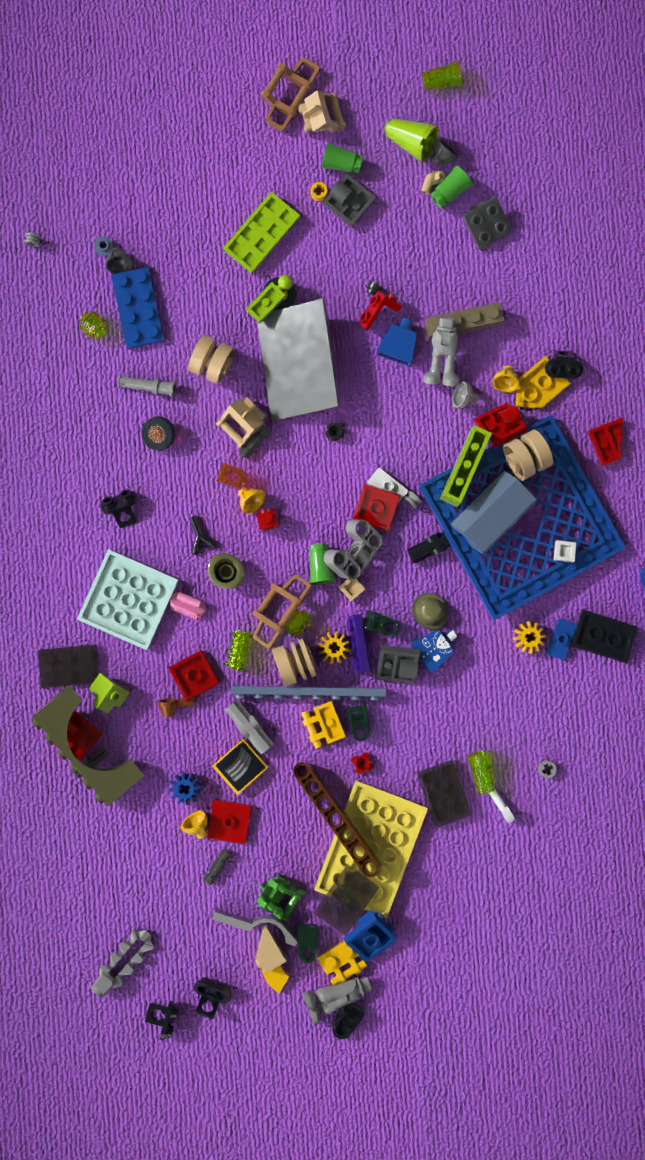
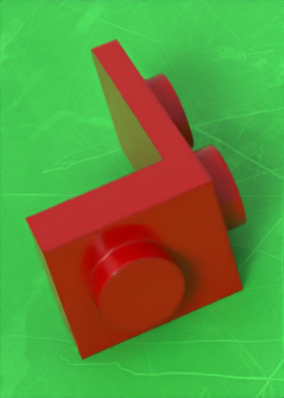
[359,290,402,331]

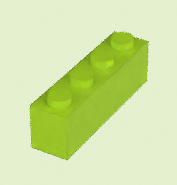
[440,425,492,507]

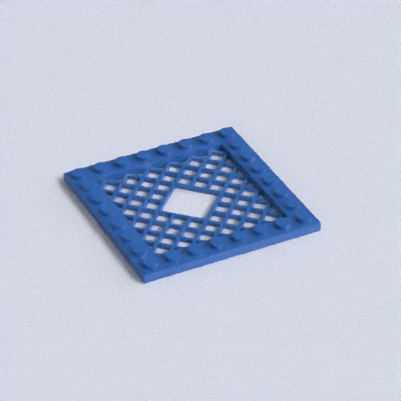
[419,415,626,621]

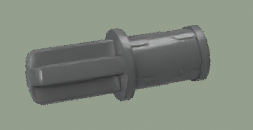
[72,747,108,778]

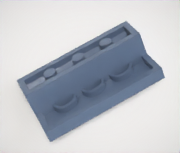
[451,471,537,555]

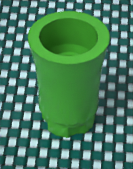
[321,142,363,174]
[430,166,473,209]
[309,543,336,585]

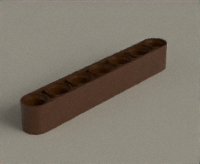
[293,762,382,877]

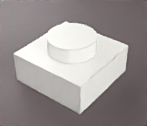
[554,540,576,563]

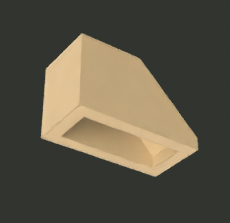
[255,924,287,973]

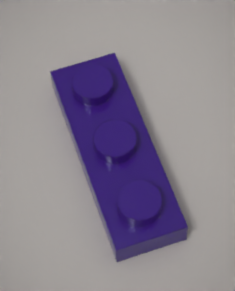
[347,614,370,673]

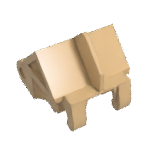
[298,90,347,135]
[216,397,267,449]

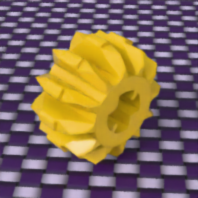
[513,621,546,654]
[318,631,350,664]

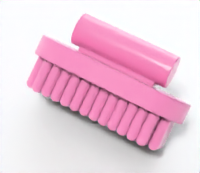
[169,592,206,620]

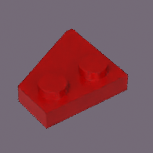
[587,418,623,467]

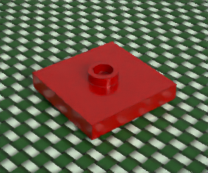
[353,483,401,531]
[168,650,220,702]
[207,799,252,844]

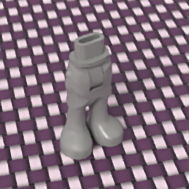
[423,317,459,386]

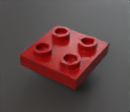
[474,403,527,448]
[54,710,103,761]

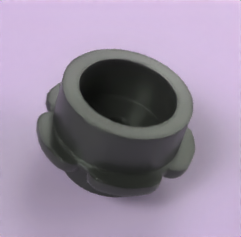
[365,281,383,296]
[325,423,344,441]

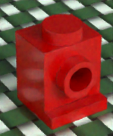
[256,508,279,532]

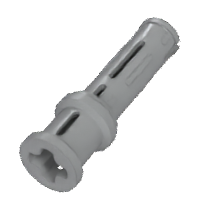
[117,375,177,398]

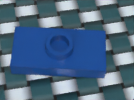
[545,618,577,661]

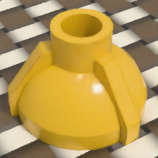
[492,366,521,393]
[238,487,266,515]
[180,810,208,839]

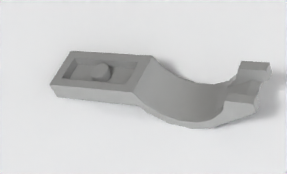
[212,908,298,947]

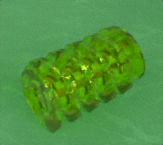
[224,630,254,671]

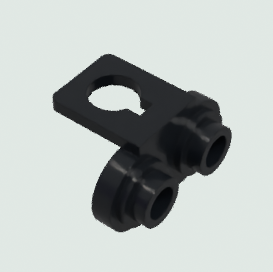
[545,350,583,379]
[101,489,138,528]
[194,978,232,1019]
[145,1001,179,1041]
[332,1003,364,1039]

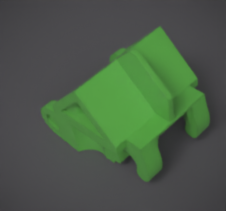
[257,874,306,922]

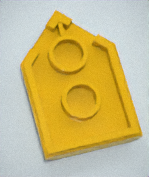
[515,356,571,409]

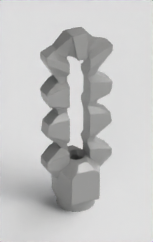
[91,929,154,998]

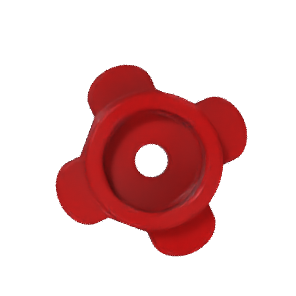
[351,752,373,774]

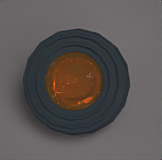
[141,416,176,451]

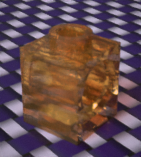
[216,463,247,490]

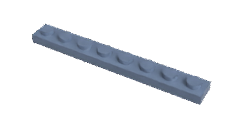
[231,685,386,700]

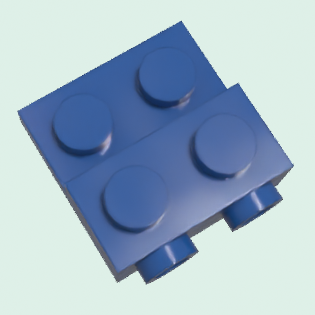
[344,909,398,962]

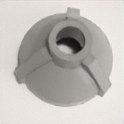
[452,381,479,409]

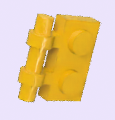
[301,701,346,749]
[317,940,367,985]

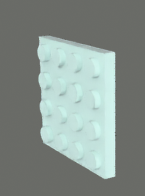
[77,549,179,650]

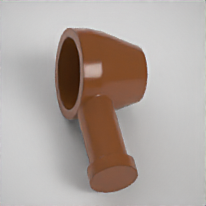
[157,698,194,717]

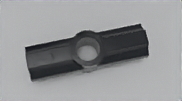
[407,532,451,564]

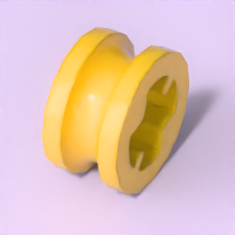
[310,182,327,201]

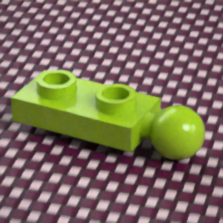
[246,275,293,324]

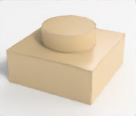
[338,579,365,601]

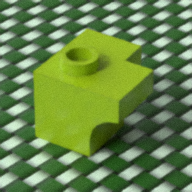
[89,673,130,714]

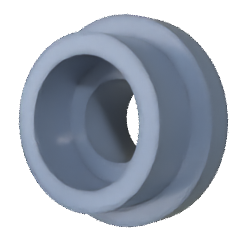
[94,237,113,256]

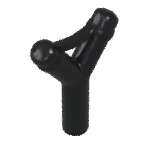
[189,515,217,555]

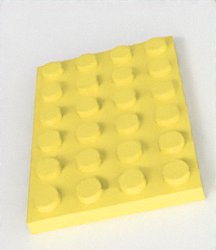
[314,780,428,918]

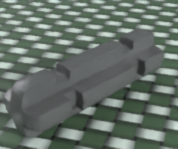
[239,426,270,459]
[203,849,231,885]

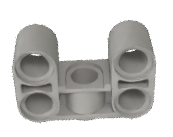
[324,519,383,580]

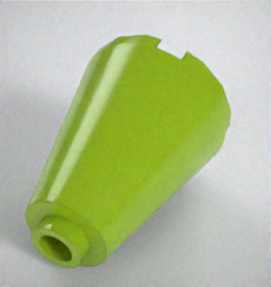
[384,118,439,162]

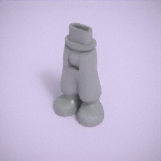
[302,977,372,1026]

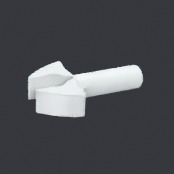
[489,789,515,824]

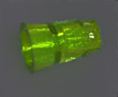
[422,60,463,91]
[466,750,495,794]

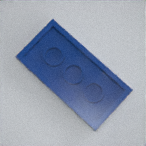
[111,267,164,349]

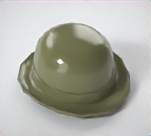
[207,553,245,589]
[412,593,449,630]

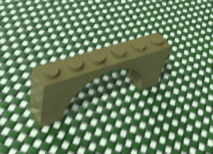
[31,685,144,806]

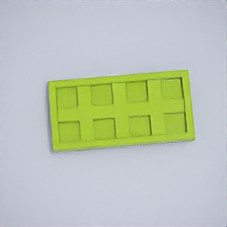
[223,192,300,274]

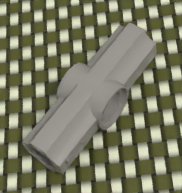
[225,699,274,754]

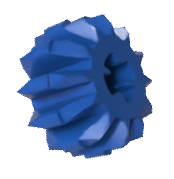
[169,772,202,805]

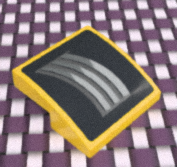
[212,739,268,795]

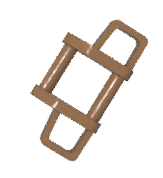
[260,57,320,132]
[252,575,313,649]

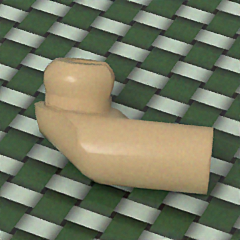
[421,171,445,195]

